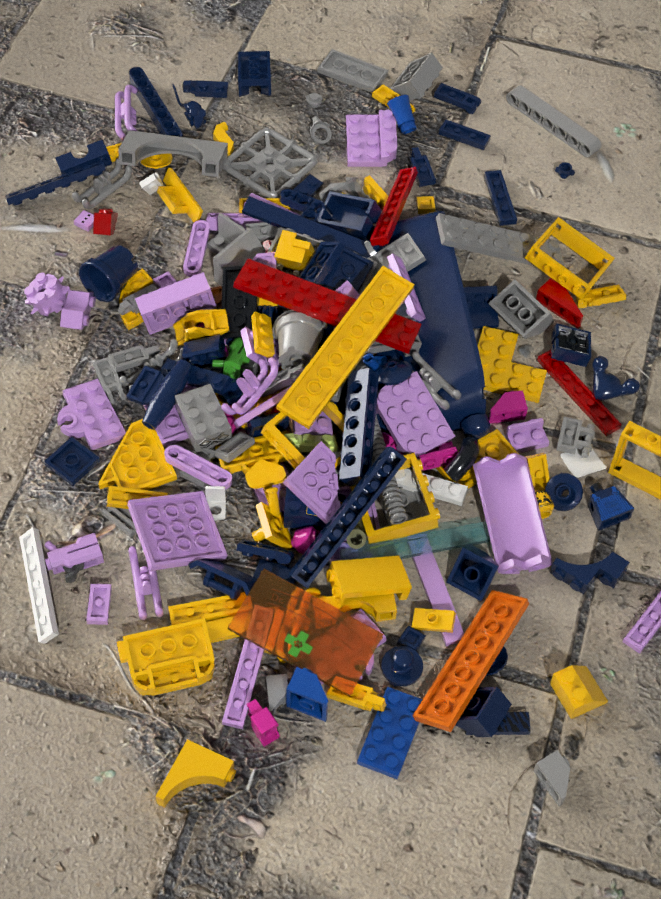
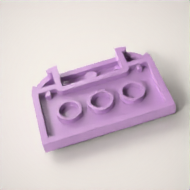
[346,110,397,167]
[376,371,455,457]

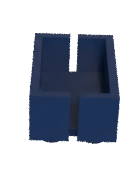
[316,191,382,241]

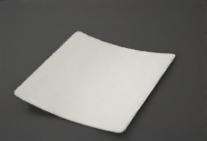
[560,448,607,478]

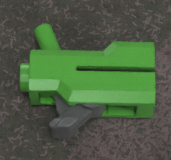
[212,337,258,379]

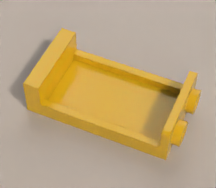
[326,555,412,606]

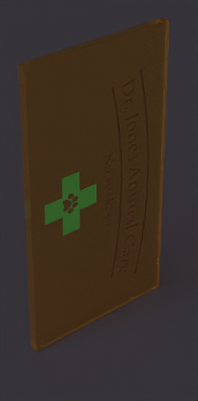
[228,569,383,697]

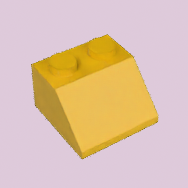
[550,665,608,719]

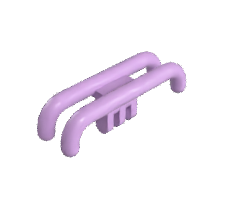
[115,85,138,141]
[128,546,164,620]

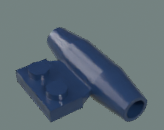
[126,359,193,430]

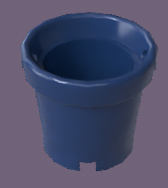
[79,245,138,302]

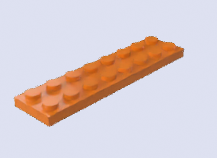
[413,590,529,732]

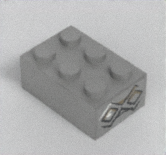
[174,384,232,453]

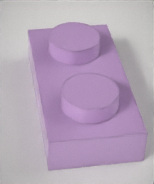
[86,584,112,625]

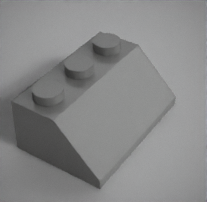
[390,53,443,101]
[213,228,265,286]
[488,279,554,339]

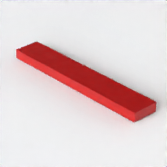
[537,349,622,436]

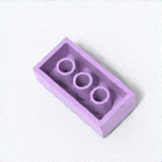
[135,272,217,335]

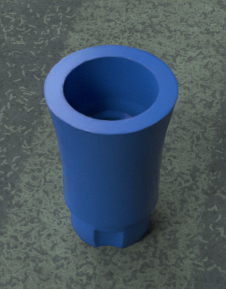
[387,95,417,134]

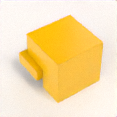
[274,230,315,272]

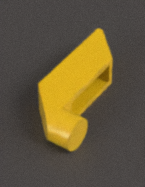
[213,122,234,157]

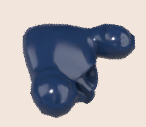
[592,356,640,400]

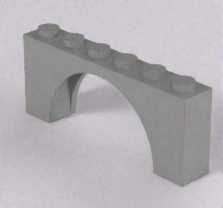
[118,130,228,177]

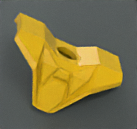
[173,309,229,347]

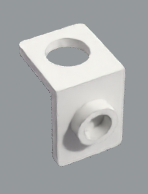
[205,486,226,520]

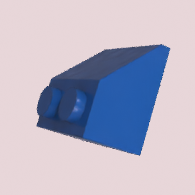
[286,667,328,722]

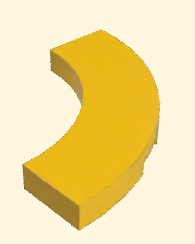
[119,268,153,330]

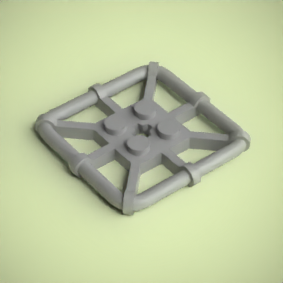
[223,127,318,198]

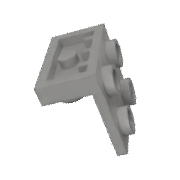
[207,213,245,254]

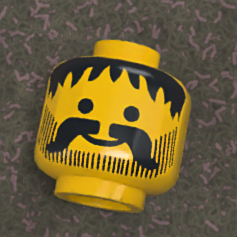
[535,489,554,519]

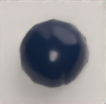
[461,414,491,440]

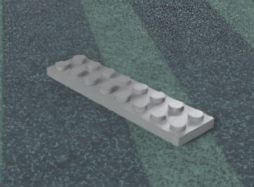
[436,213,565,267]

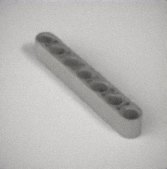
[506,86,602,157]

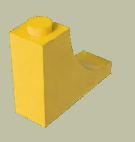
[155,739,236,808]

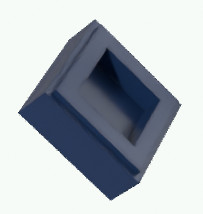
[397,626,426,652]

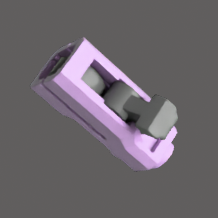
[44,533,104,583]

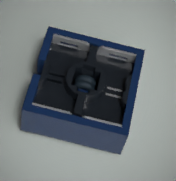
[551,323,591,367]

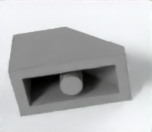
[533,750,570,806]

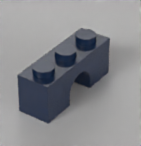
[55,140,112,174]

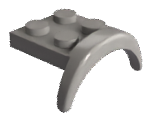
[364,233,426,272]

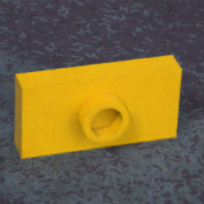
[412,608,456,633]

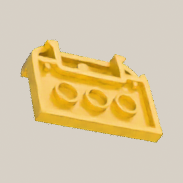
[123,618,215,696]

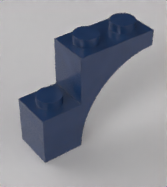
[550,551,630,594]

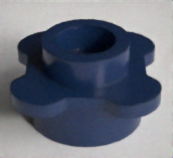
[555,162,575,179]

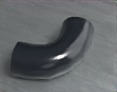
[444,437,480,482]

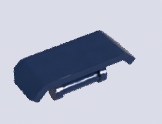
[188,560,265,600]

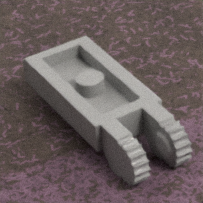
[92,357,126,404]

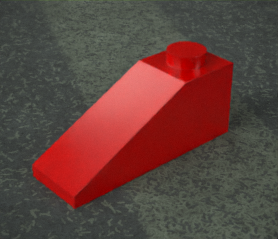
[536,278,583,329]

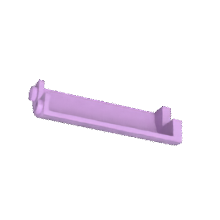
[473,453,553,574]

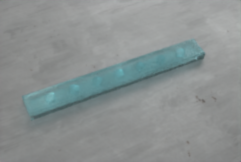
[340,521,491,560]

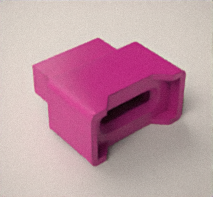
[246,699,280,747]

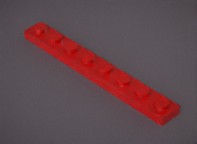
[370,167,418,246]

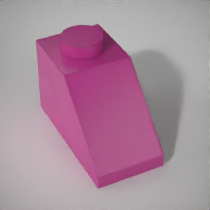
[488,390,528,424]

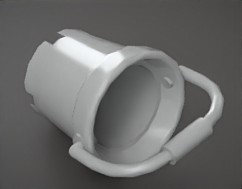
[272,310,328,369]

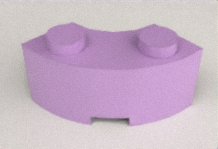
[60,290,96,330]

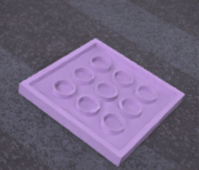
[127,491,228,571]

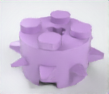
[24,272,70,316]

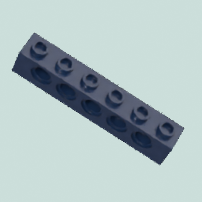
[339,368,379,486]

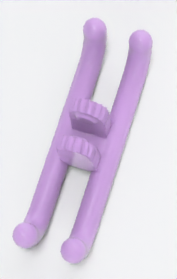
[221,357,279,415]

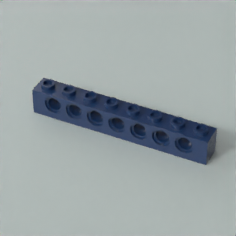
[288,447,407,588]

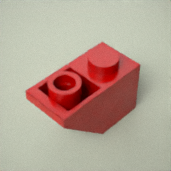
[93,209,118,235]

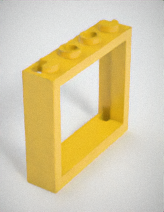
[525,217,615,300]
[261,402,344,471]
[608,421,661,500]
[350,452,441,547]

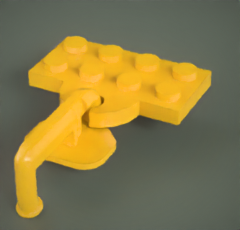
[215,430,290,517]

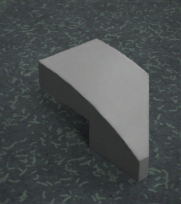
[266,674,288,715]

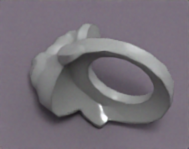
[310,116,332,144]

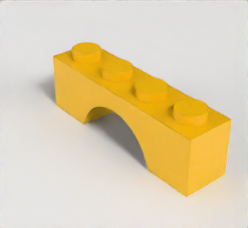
[311,594,397,630]

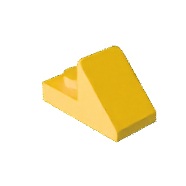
[526,453,550,491]

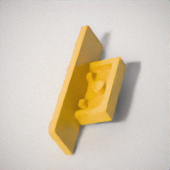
[157,168,203,223]

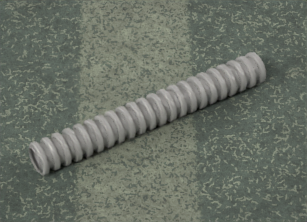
[372,415,408,524]

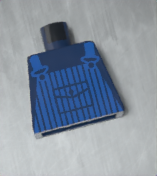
[588,482,634,531]

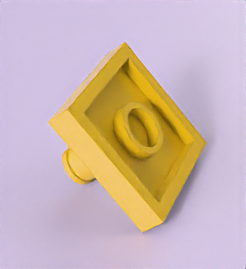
[252,502,293,550]

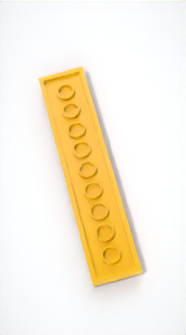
[276,266,415,429]

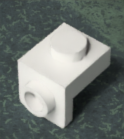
[139,172,164,195]

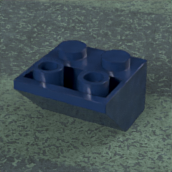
[182,334,227,368]

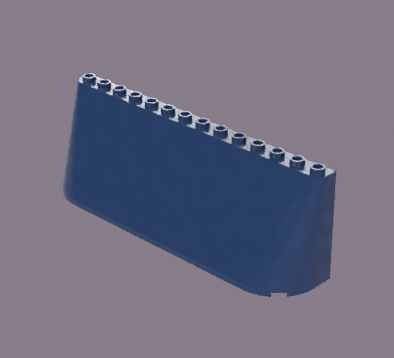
[361,211,486,431]

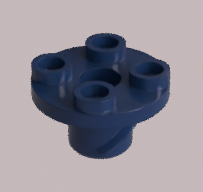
[381,646,423,686]

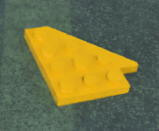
[98,419,177,490]

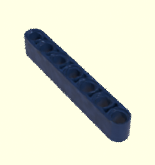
[129,67,183,137]

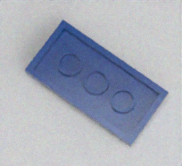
[357,687,422,780]

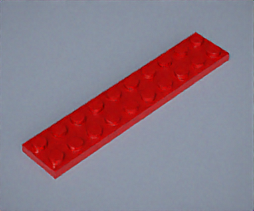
[233,258,422,354]

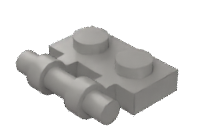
[556,417,595,458]

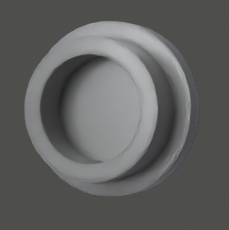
[306,93,322,108]

